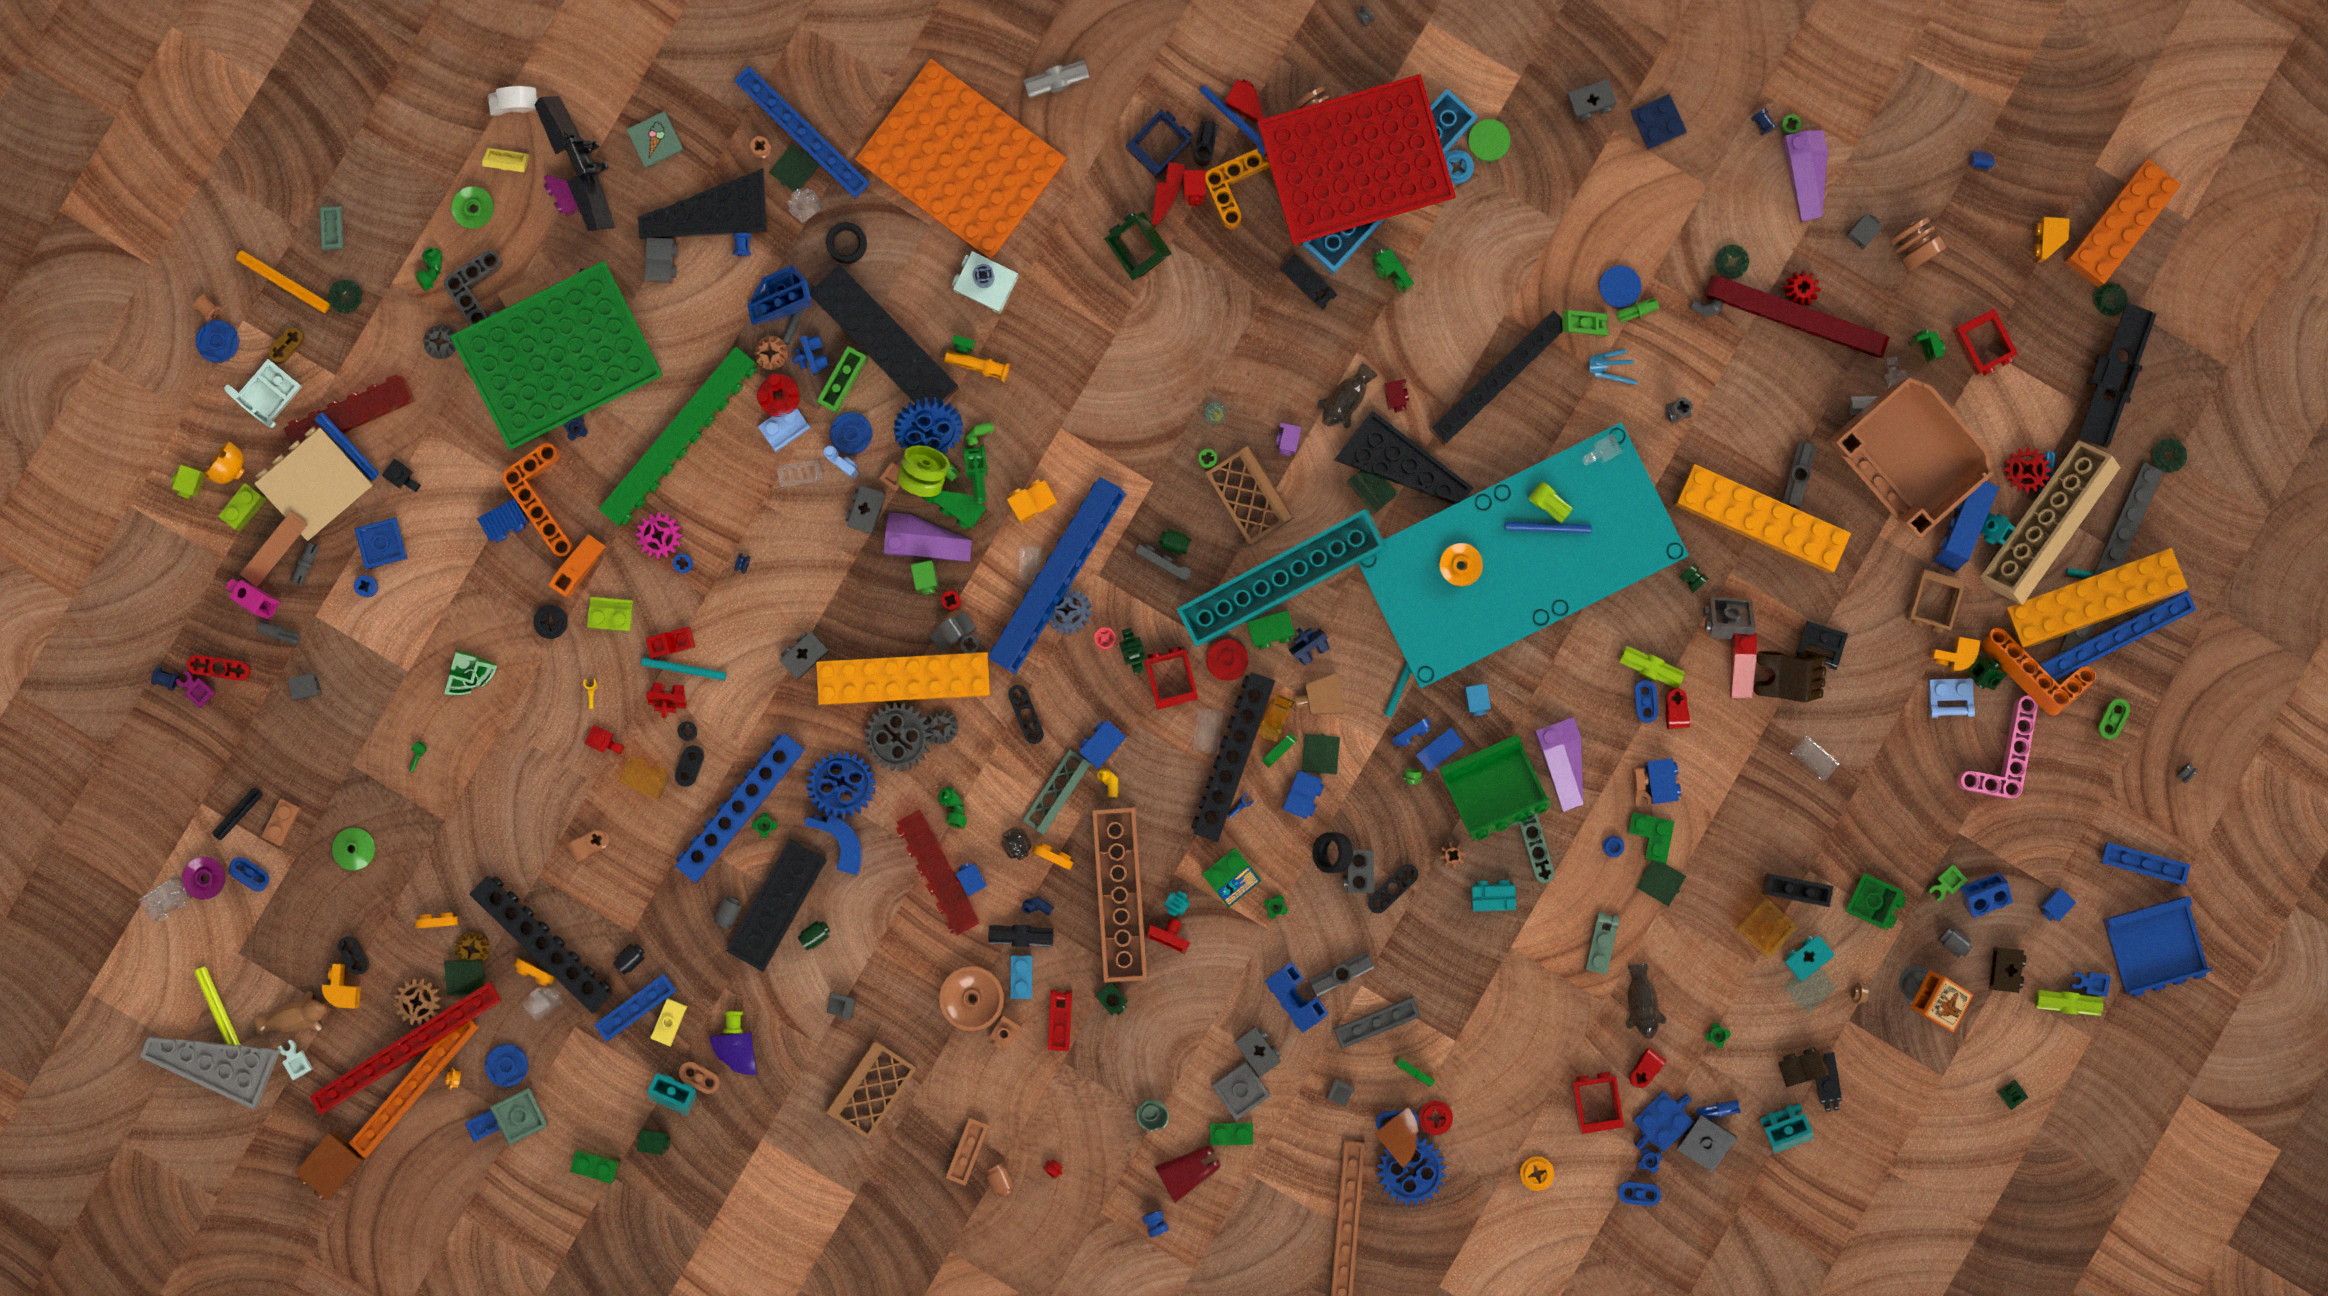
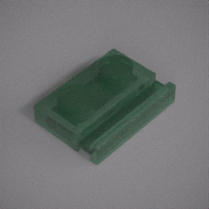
[1347,470,1398,514]

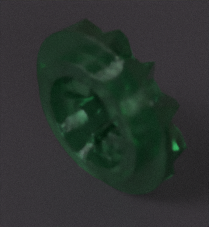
[1715,245,1749,279]
[328,280,363,314]
[2094,282,2128,316]
[2152,438,2187,473]

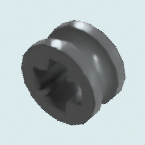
[1354,6,1374,27]
[960,635,980,654]
[2176,762,2198,783]

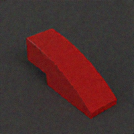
[1152,162,1185,228]

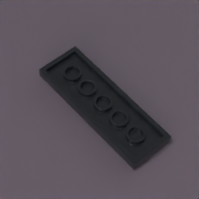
[726,839,827,972]

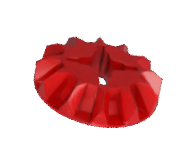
[1418,1100,1453,1135]

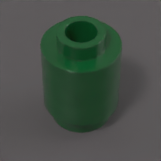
[1158,528,1191,555]
[798,920,831,951]

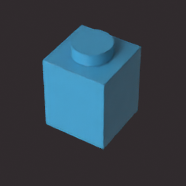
[1464,684,1491,716]

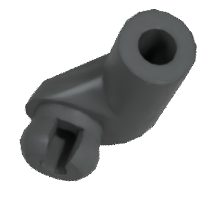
[1690,299,1723,317]

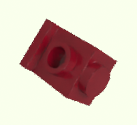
[1383,379,1409,413]

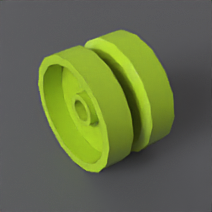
[897,445,950,497]

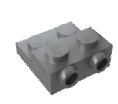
[1703,596,1756,639]

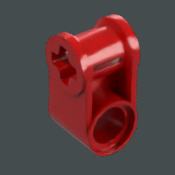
[1665,688,1690,730]
[1629,1047,1667,1088]

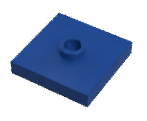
[354,517,408,570]

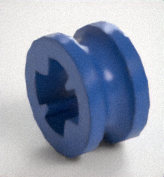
[673,554,693,574]

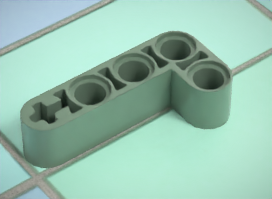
[1509,814,1555,883]

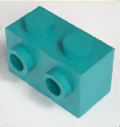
[647,1073,697,1116]

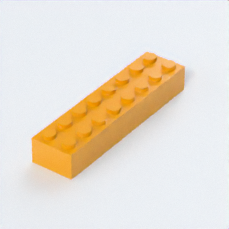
[1674,464,1851,574]
[2006,548,2188,649]
[816,652,991,705]

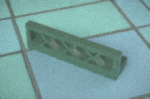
[1023,750,1091,835]

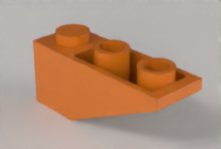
[548,534,606,599]

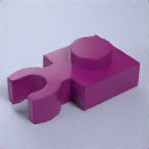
[176,671,216,708]

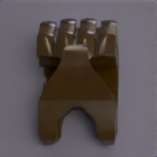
[1753,651,1827,702]

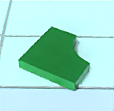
[1394,1056,1435,1087]

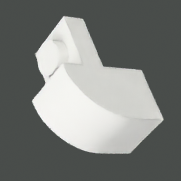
[488,86,537,116]

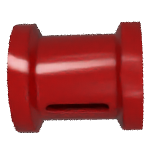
[941,591,961,611]

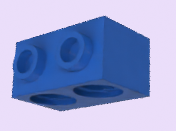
[1960,872,2013,918]

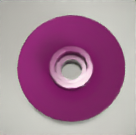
[182,857,226,900]

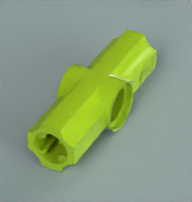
[1619,646,1685,689]
[2034,990,2103,1016]

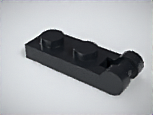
[1280,254,1337,310]

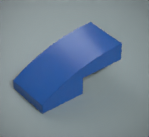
[1416,727,1465,772]

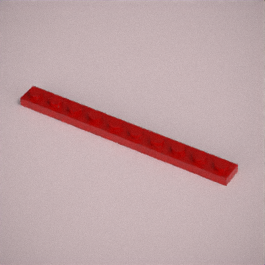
[310,982,502,1115]

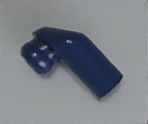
[1021,897,1054,916]

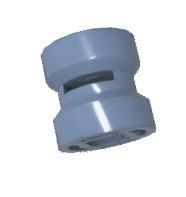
[973,264,995,288]

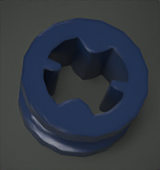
[734,553,751,574]

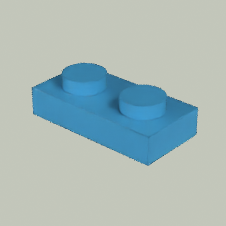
[1010,955,1033,999]

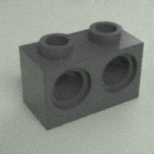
[1343,850,1374,893]

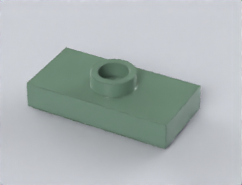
[319,206,344,250]

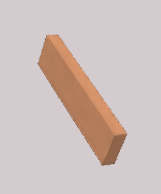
[240,511,308,587]

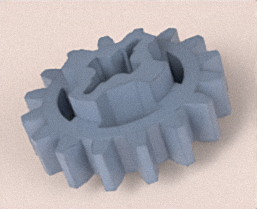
[1049,589,1093,636]

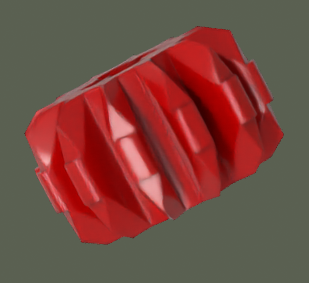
[1784,270,1821,305]

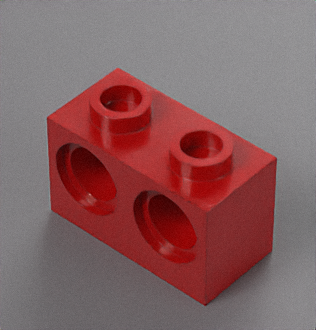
[1183,170,1206,206]

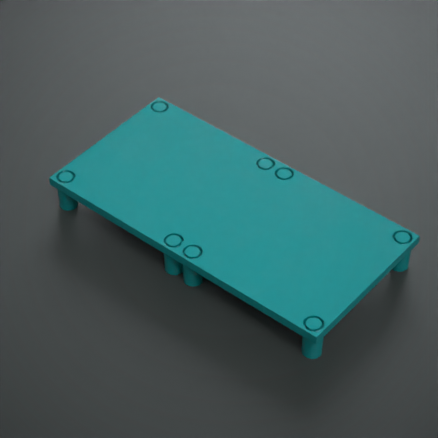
[1358,422,1689,689]

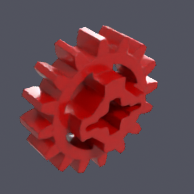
[2004,447,2051,494]

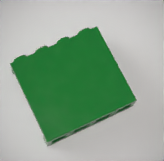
[1440,734,1551,841]

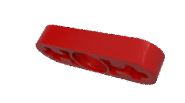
[187,655,251,681]

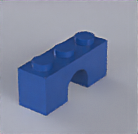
[1265,961,1329,1033]

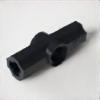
[988,925,1054,947]

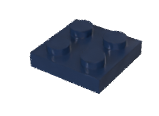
[1630,94,1687,150]

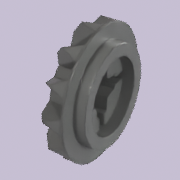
[423,325,456,359]
[925,710,958,744]

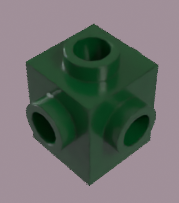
[1967,656,2007,690]

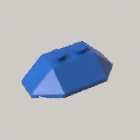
[747,265,812,325]

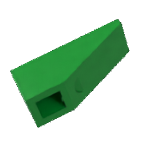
[921,490,987,530]

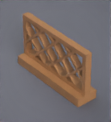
[1205,446,1294,545]
[825,1038,917,1140]

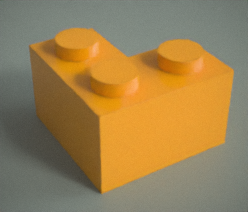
[1007,479,1058,525]

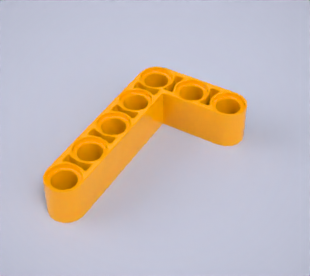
[1205,148,1270,229]

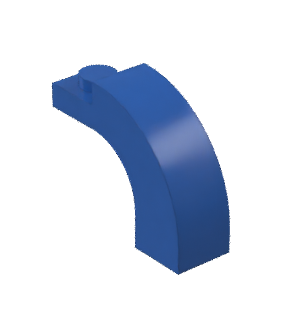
[804,814,863,875]

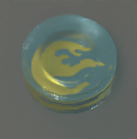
[1204,402,1226,424]

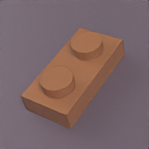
[261,798,301,846]

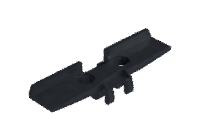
[534,96,615,231]
[2078,302,2157,448]

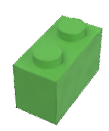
[911,560,939,595]

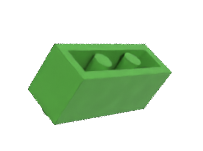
[817,346,868,415]

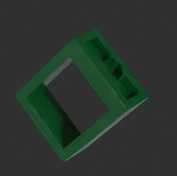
[1104,212,1172,280]

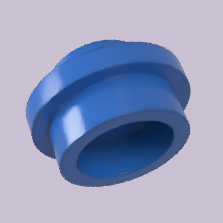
[1603,836,1624,857]

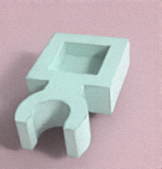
[278,1040,313,1080]

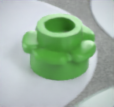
[1402,769,1423,785]

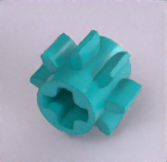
[1164,890,1190,917]

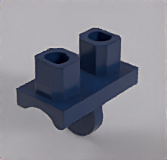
[1289,627,1330,665]

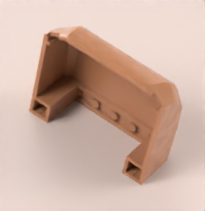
[1828,377,1994,538]

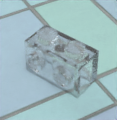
[523,986,563,1022]

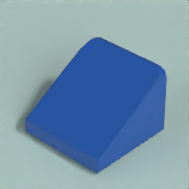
[1969,151,1995,170]

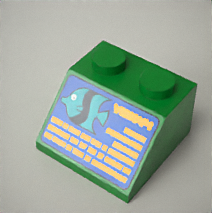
[1202,848,1261,908]

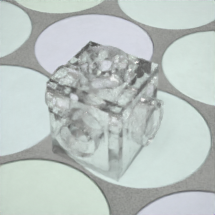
[787,188,823,223]

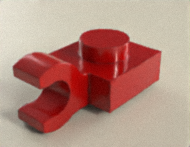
[584,725,624,754]

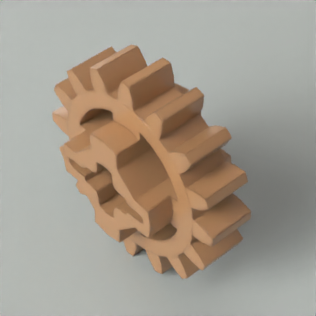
[394,978,442,1025]

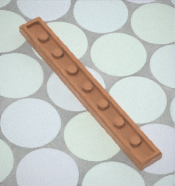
[1330,1140,1365,1296]

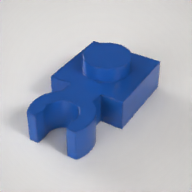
[2070,972,2111,997]

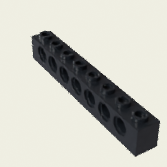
[1430,311,1563,446]
[1191,672,1275,842]
[469,876,613,1014]

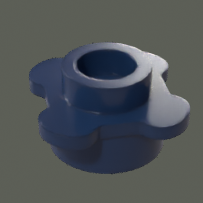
[564,417,588,441]

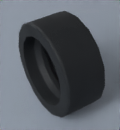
[826,222,867,264]
[1312,832,1353,873]

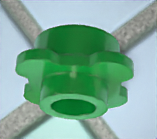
[752,812,778,838]
[1264,895,1288,919]
[1705,1023,1731,1048]

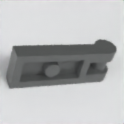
[1135,544,1191,581]

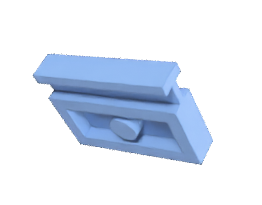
[758,408,811,452]

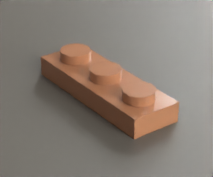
[946,1117,989,1186]

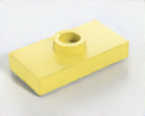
[482,148,529,172]
[651,998,688,1046]

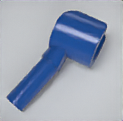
[1228,793,1254,818]

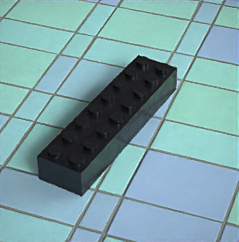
[809,264,959,404]

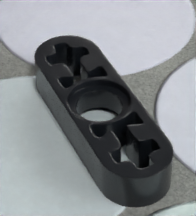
[1008,685,1044,744]
[1368,865,1418,914]

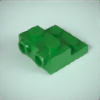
[1372,248,1414,294]
[1846,873,1907,932]

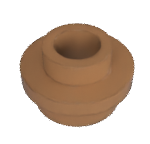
[1850,983,1869,1004]

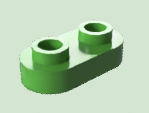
[2097,699,2130,739]

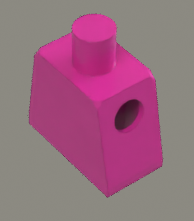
[226,579,281,620]

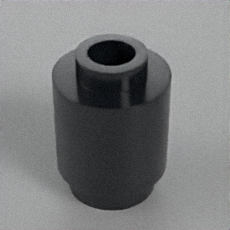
[613,943,645,975]

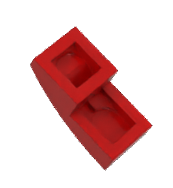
[645,627,695,659]

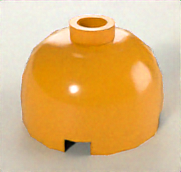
[203,441,245,484]

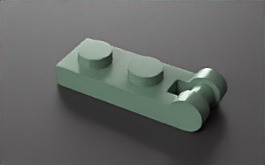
[1585,911,1620,974]

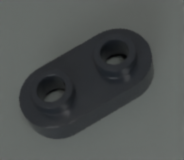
[675,745,705,787]

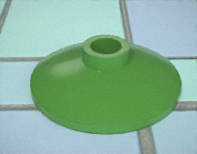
[451,186,494,229]
[332,828,375,870]

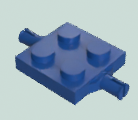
[1633,1091,1694,1152]

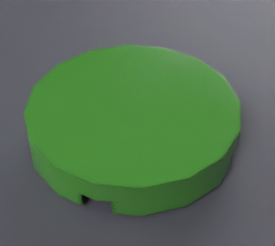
[1468,119,1511,162]

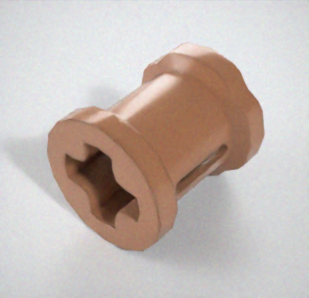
[750,136,771,159]
[192,294,221,322]

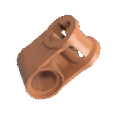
[566,830,610,864]

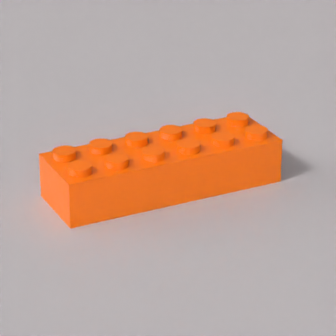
[2065,159,2182,288]

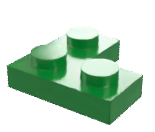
[1628,812,1675,864]

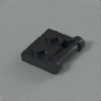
[1795,621,1848,670]

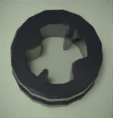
[677,721,698,741]

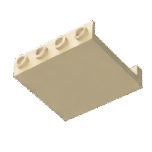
[254,426,373,541]

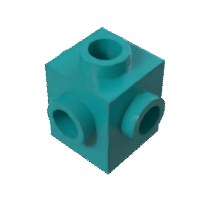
[1980,513,2015,546]

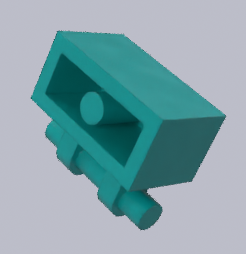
[1759,1103,1814,1154]

